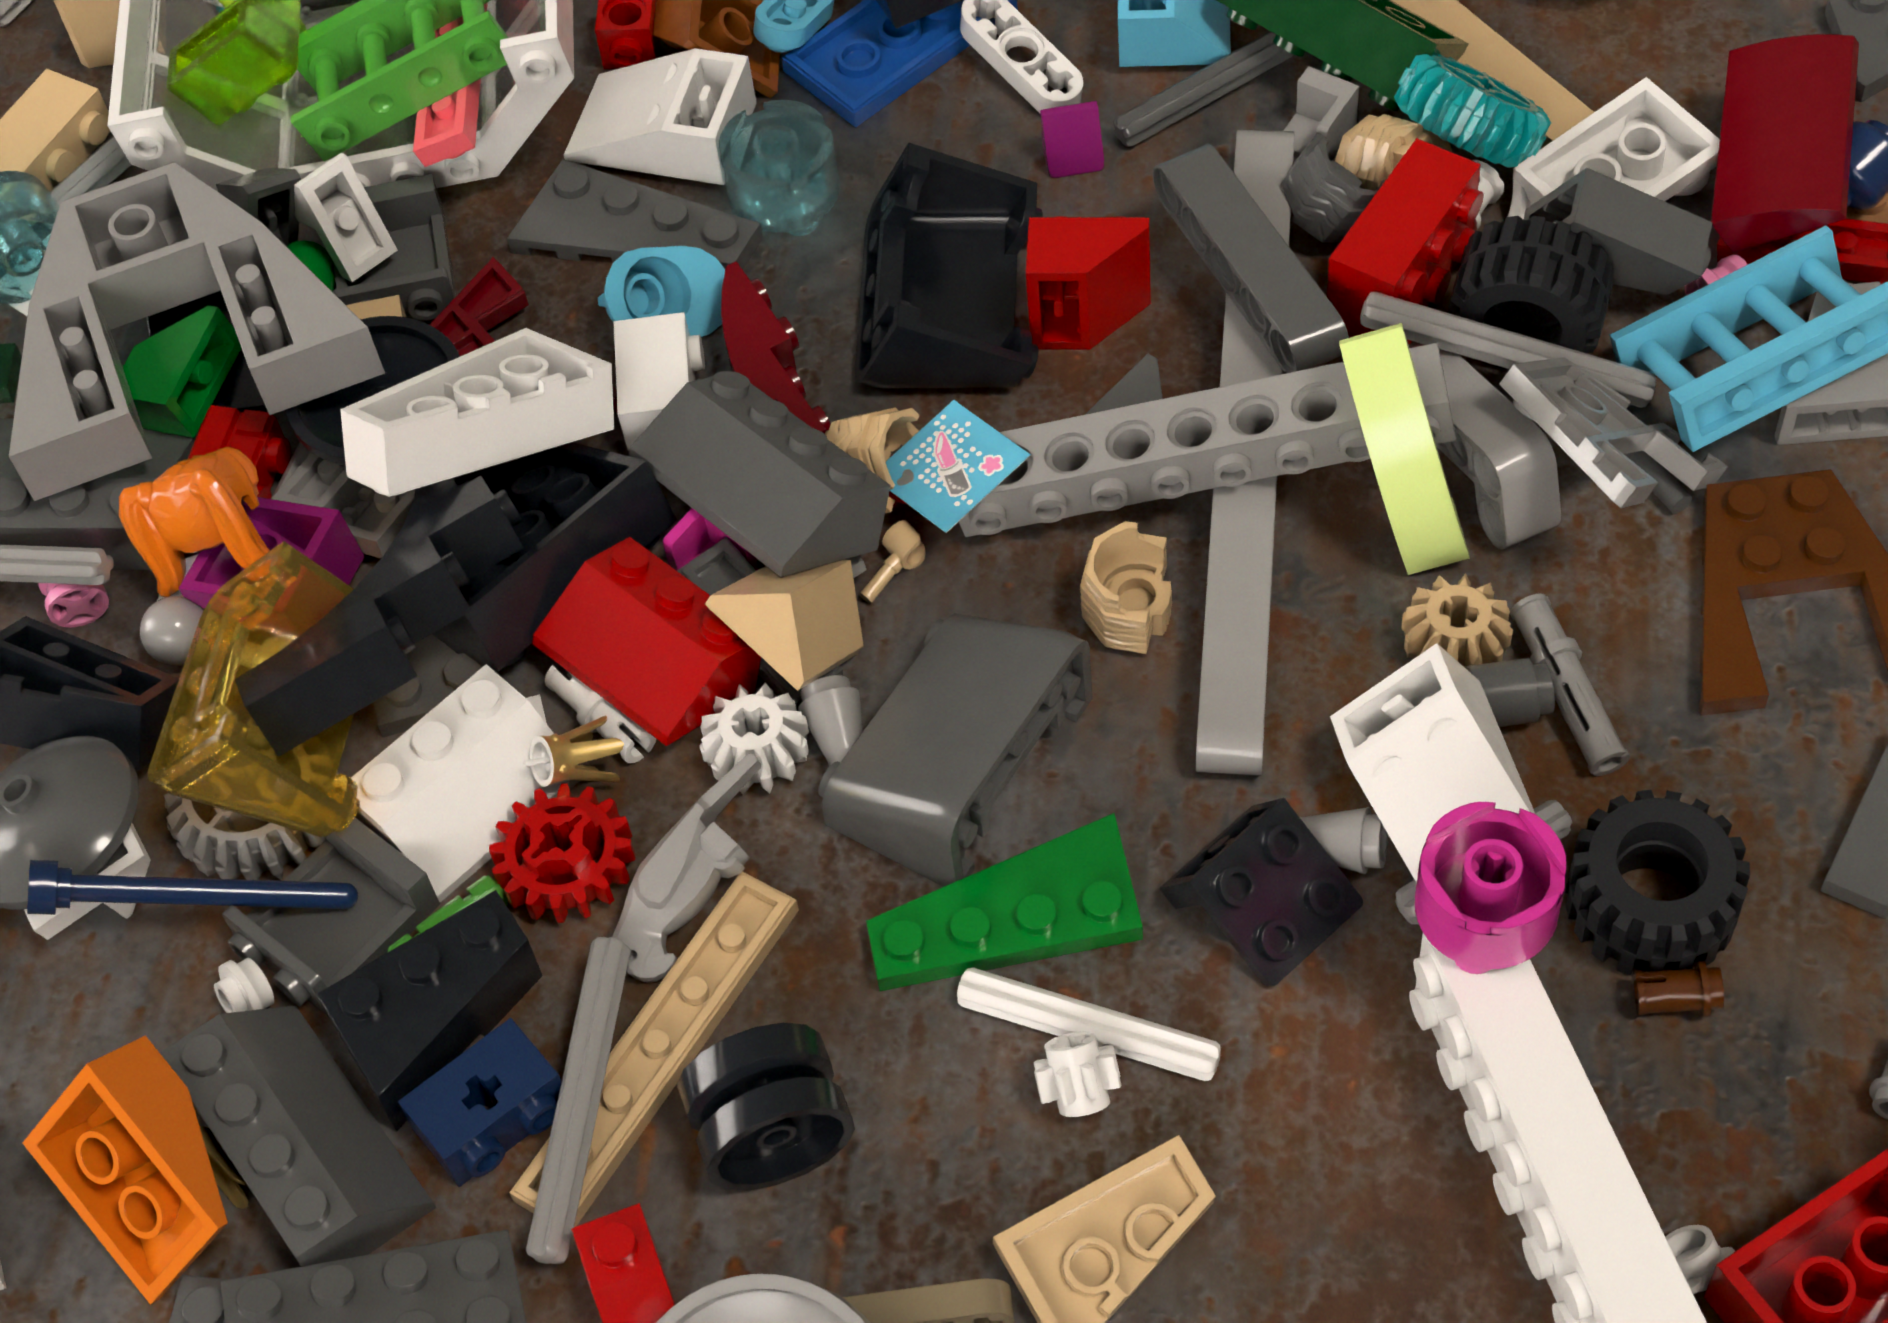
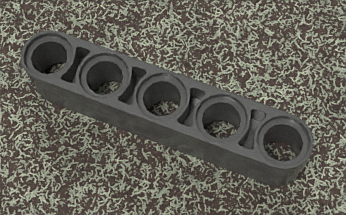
[1152,144,1349,373]

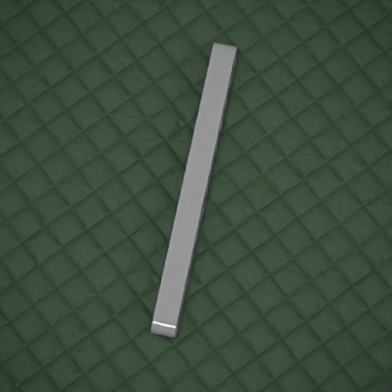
[1195,130,1295,775]

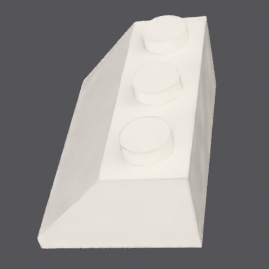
[339,664,579,903]

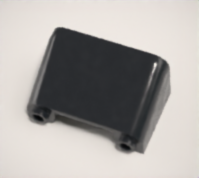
[855,142,1043,389]

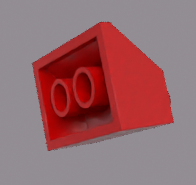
[532,537,761,746]

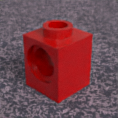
[595,0,661,70]

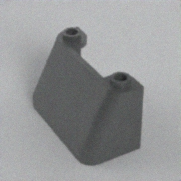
[818,613,1092,887]

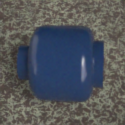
[1847,120,1888,210]

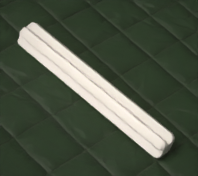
[957,968,1221,1081]

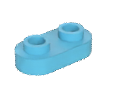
[753,0,834,53]

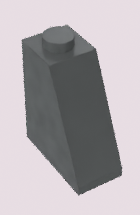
[1523,168,1713,295]

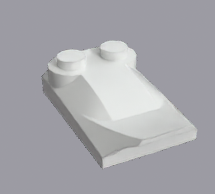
[1507,77,1720,219]

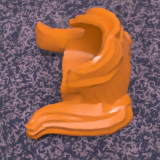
[119,447,280,597]

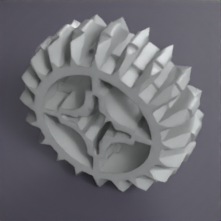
[164,717,343,880]

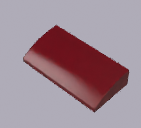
[1711,34,1859,253]

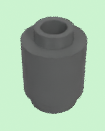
[1465,658,1555,727]

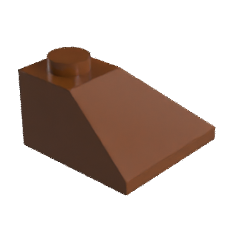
[653,0,780,99]

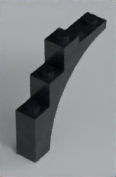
[235,475,524,757]

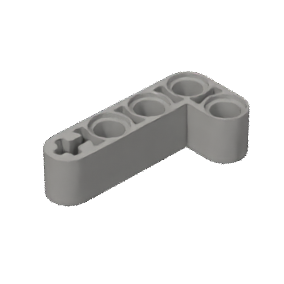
[1411,343,1561,549]

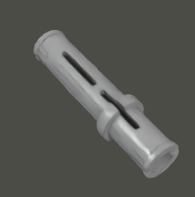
[1510,593,1630,776]

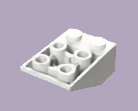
[564,48,756,185]
[1330,643,1535,883]

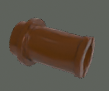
[1633,961,1724,1017]

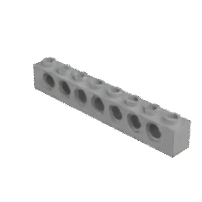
[959,343,1456,537]

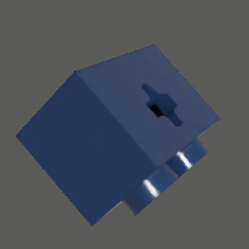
[398,1018,562,1187]

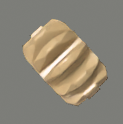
[1401,573,1513,668]

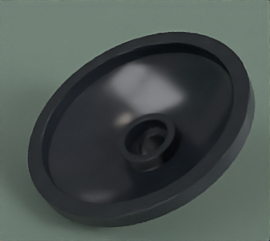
[285,316,460,466]

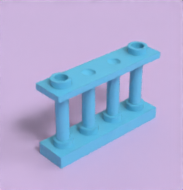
[1609,225,1888,452]

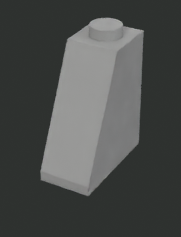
[1774,282,1888,445]

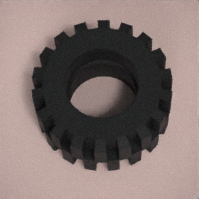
[1448,216,1614,354]
[1565,790,1750,976]

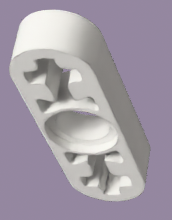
[960,0,1083,114]

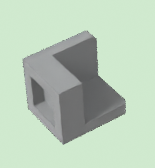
[1283,66,1359,161]

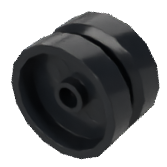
[677,1022,855,1191]

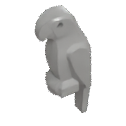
[612,754,761,983]

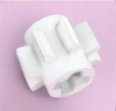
[1034,1032,1122,1117]

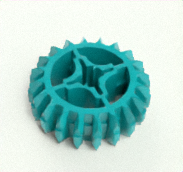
[1394,54,1551,168]

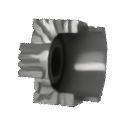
[1281,133,1385,243]

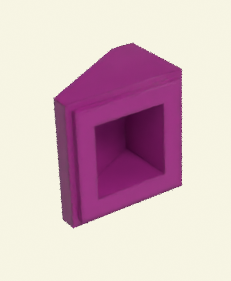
[1040,101,1105,178]

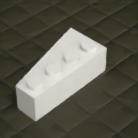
[340,328,614,497]

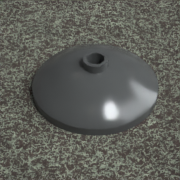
[0,736,139,910]

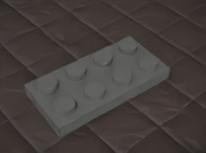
[220,1229,526,1323]

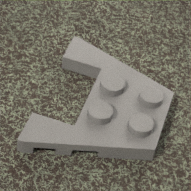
[1500,357,1728,508]

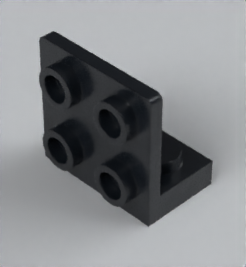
[1159,798,1363,986]

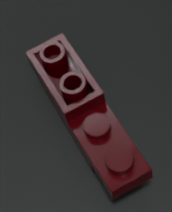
[721,261,831,434]

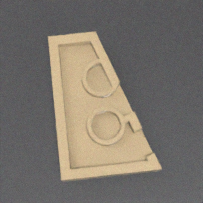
[993,1135,1216,1323]

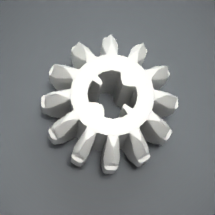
[699,682,809,795]

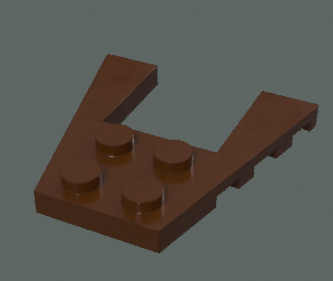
[1699,469,1888,716]

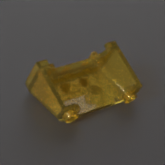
[147,541,360,837]

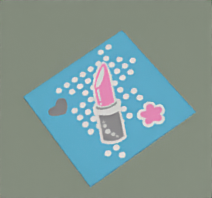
[886,400,1031,533]

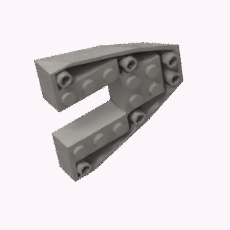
[9,162,385,501]

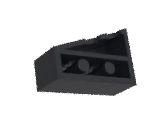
[0,616,181,770]

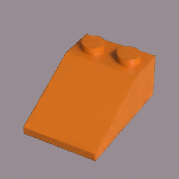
[22,1035,228,1305]

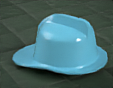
[597,246,725,337]

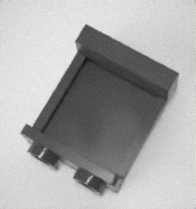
[332,174,457,321]
[222,802,440,1016]

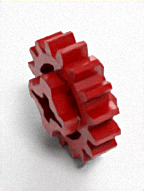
[489,783,636,923]

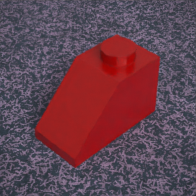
[571,1203,676,1323]

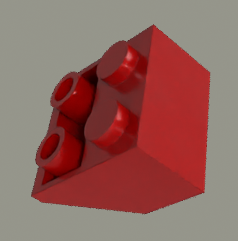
[1026,216,1151,350]

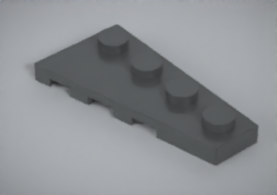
[507,159,763,270]

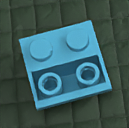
[1118,0,1231,67]

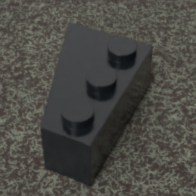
[317,890,543,1131]

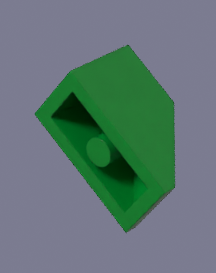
[123,306,241,438]

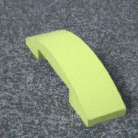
[1339,323,1470,575]

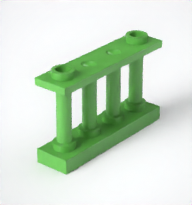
[284,0,509,162]

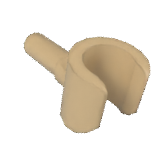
[859,520,926,604]

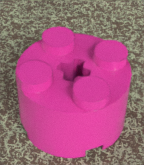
[1415,802,1566,974]

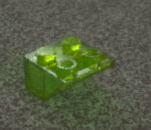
[166,0,301,126]

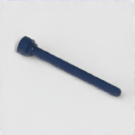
[27,860,358,915]

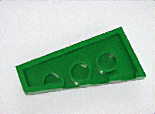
[866,813,1143,991]

